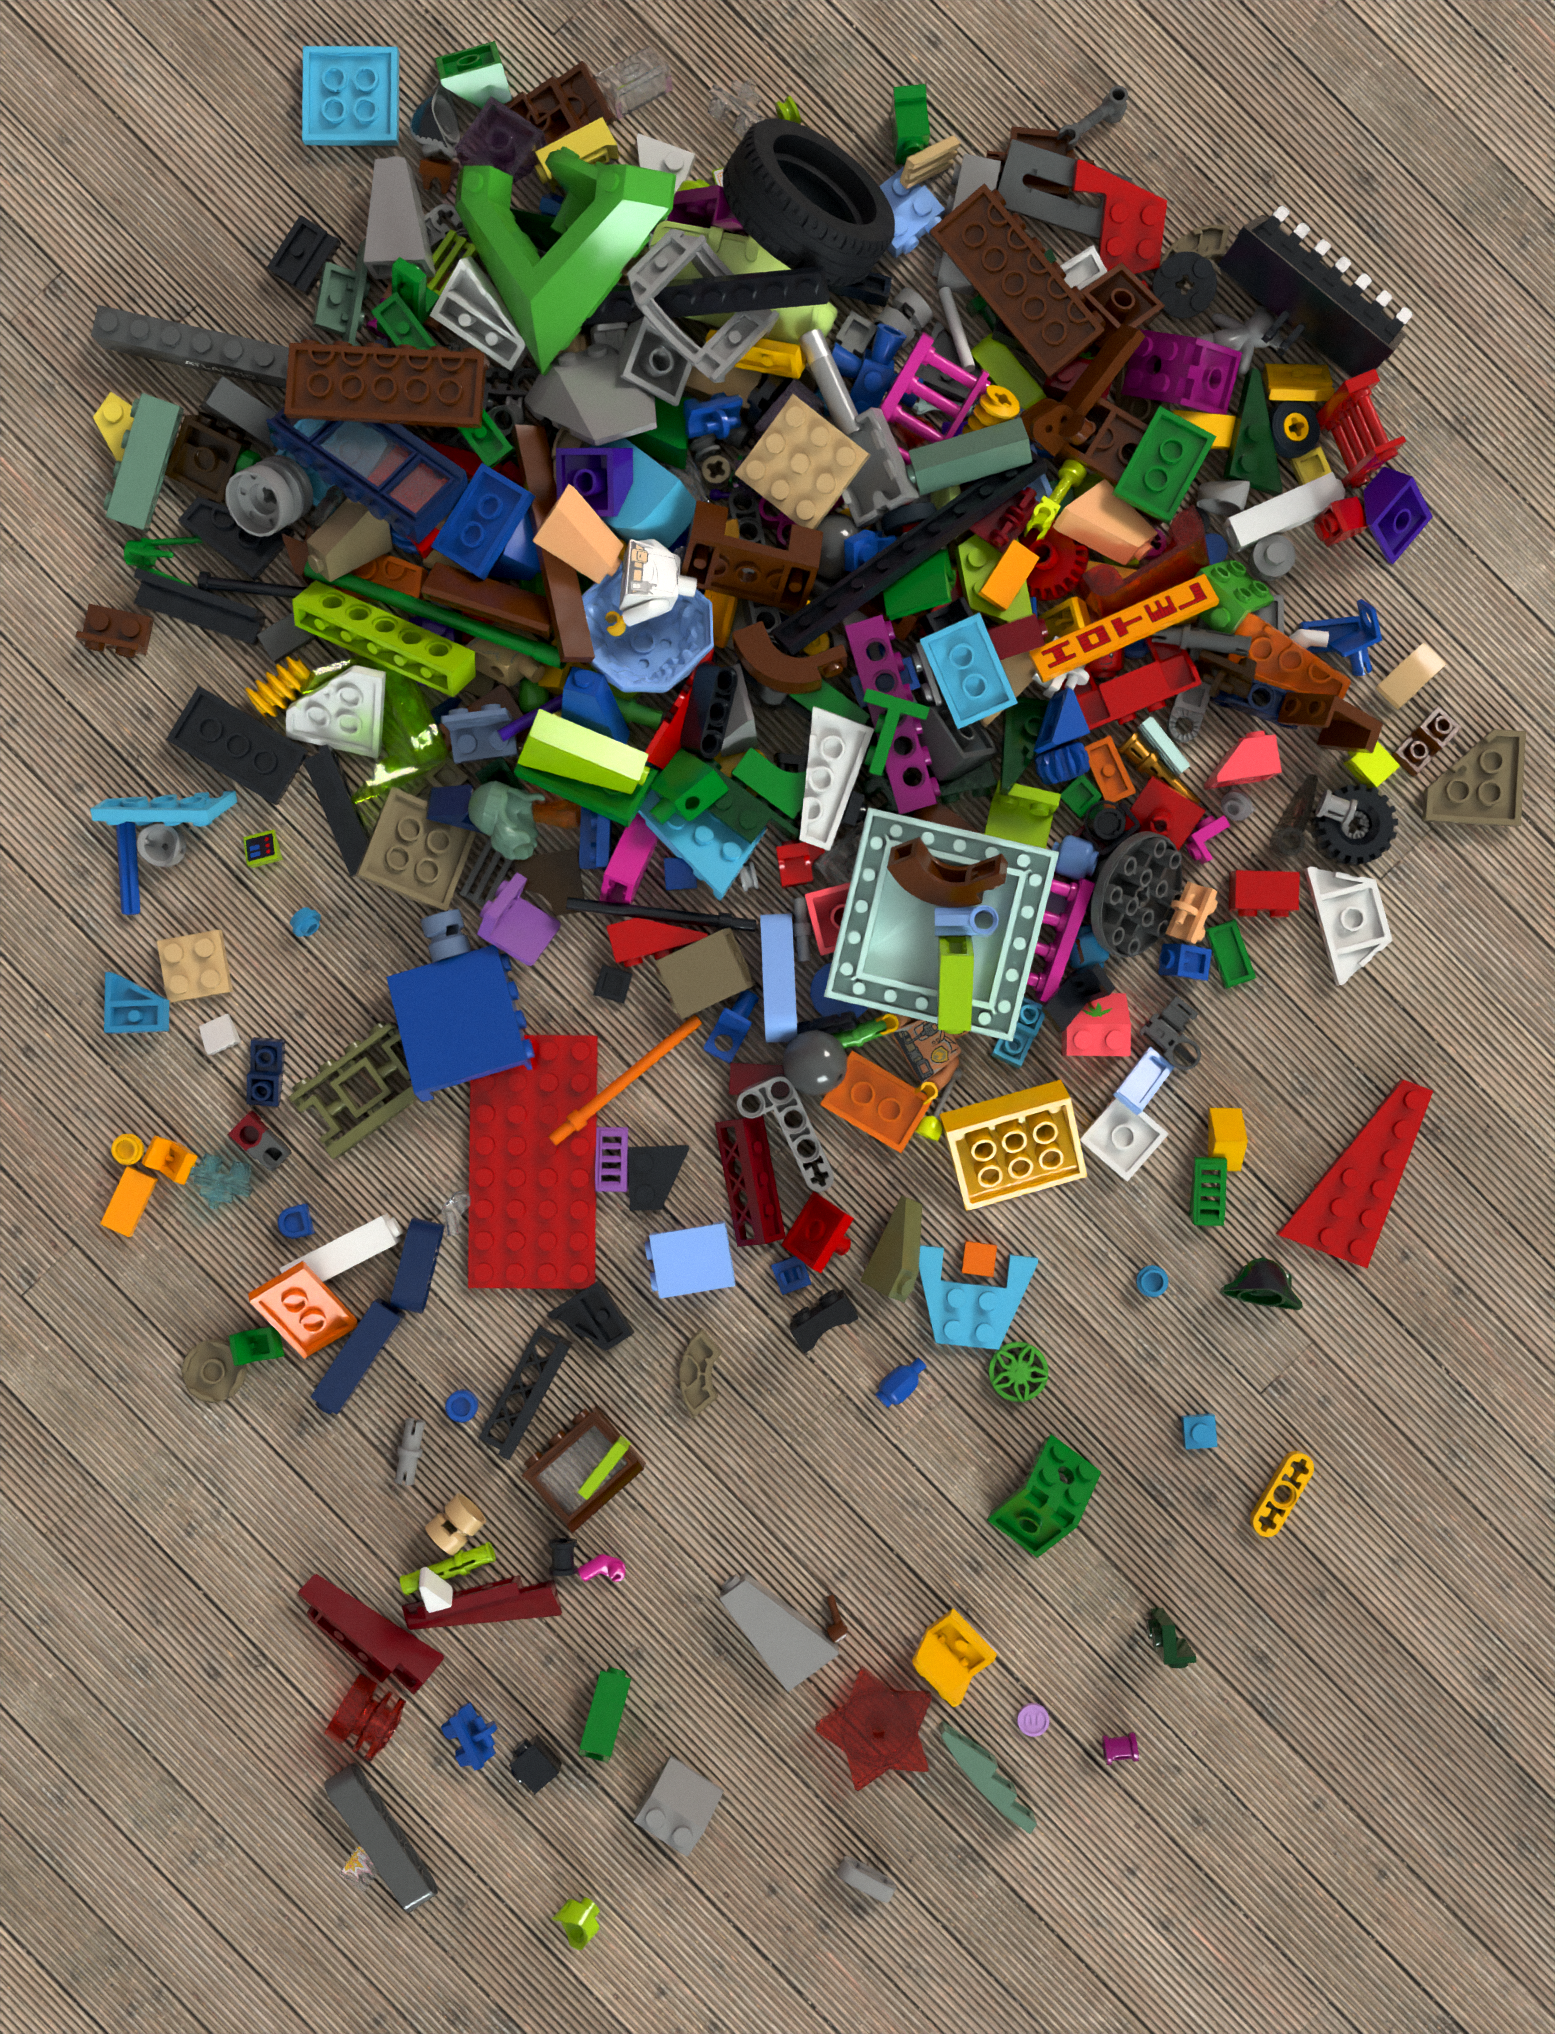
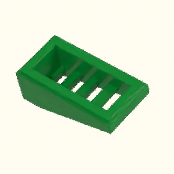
[1189,1157,1227,1226]

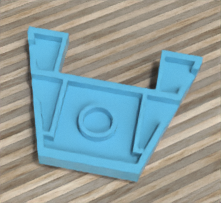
[919,1245,1038,1350]

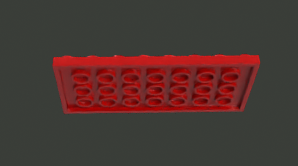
[468,1035,598,1289]

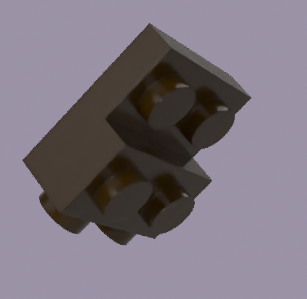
[165,412,252,503]

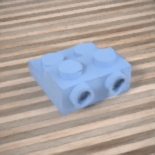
[879,166,945,258]

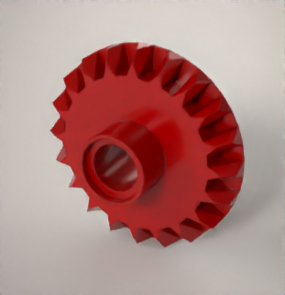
[1018,519,1089,601]

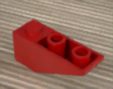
[606,918,708,968]

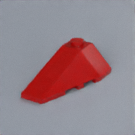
[644,648,714,769]

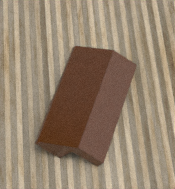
[421,562,553,638]

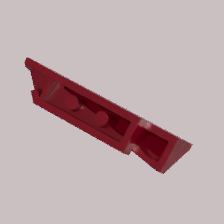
[298,1574,444,1695]
[402,1575,562,1630]

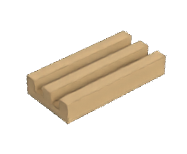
[900,135,961,189]

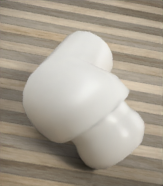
[1289,629,1329,649]

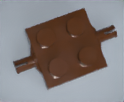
[986,126,1094,199]

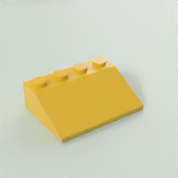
[939,1079,1087,1211]

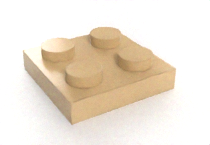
[157,930,233,1003]

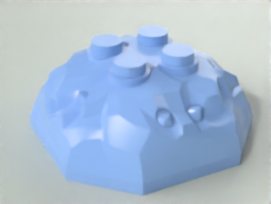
[582,561,714,693]

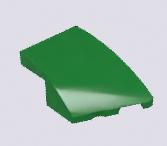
[883,549,954,621]

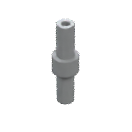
[792,898,812,962]

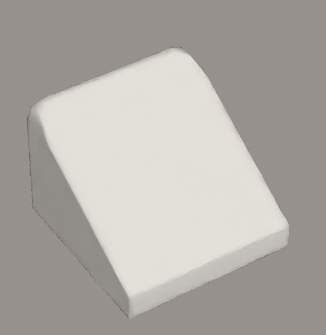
[199,1013,241,1055]
[419,1567,453,1613]

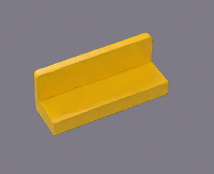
[705,329,808,379]

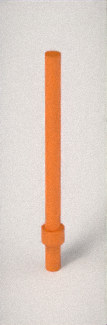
[548,1014,702,1146]

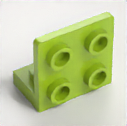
[984,780,1061,849]

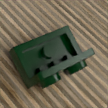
[1146,1608,1197,1668]

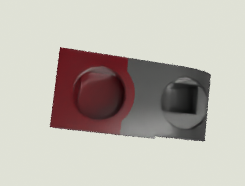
[228,1110,292,1171]

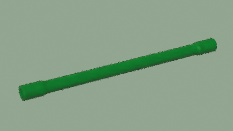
[304,561,567,670]

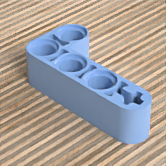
[760,913,797,1043]

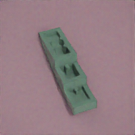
[939,1721,1037,1834]

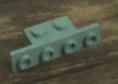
[312,238,370,346]

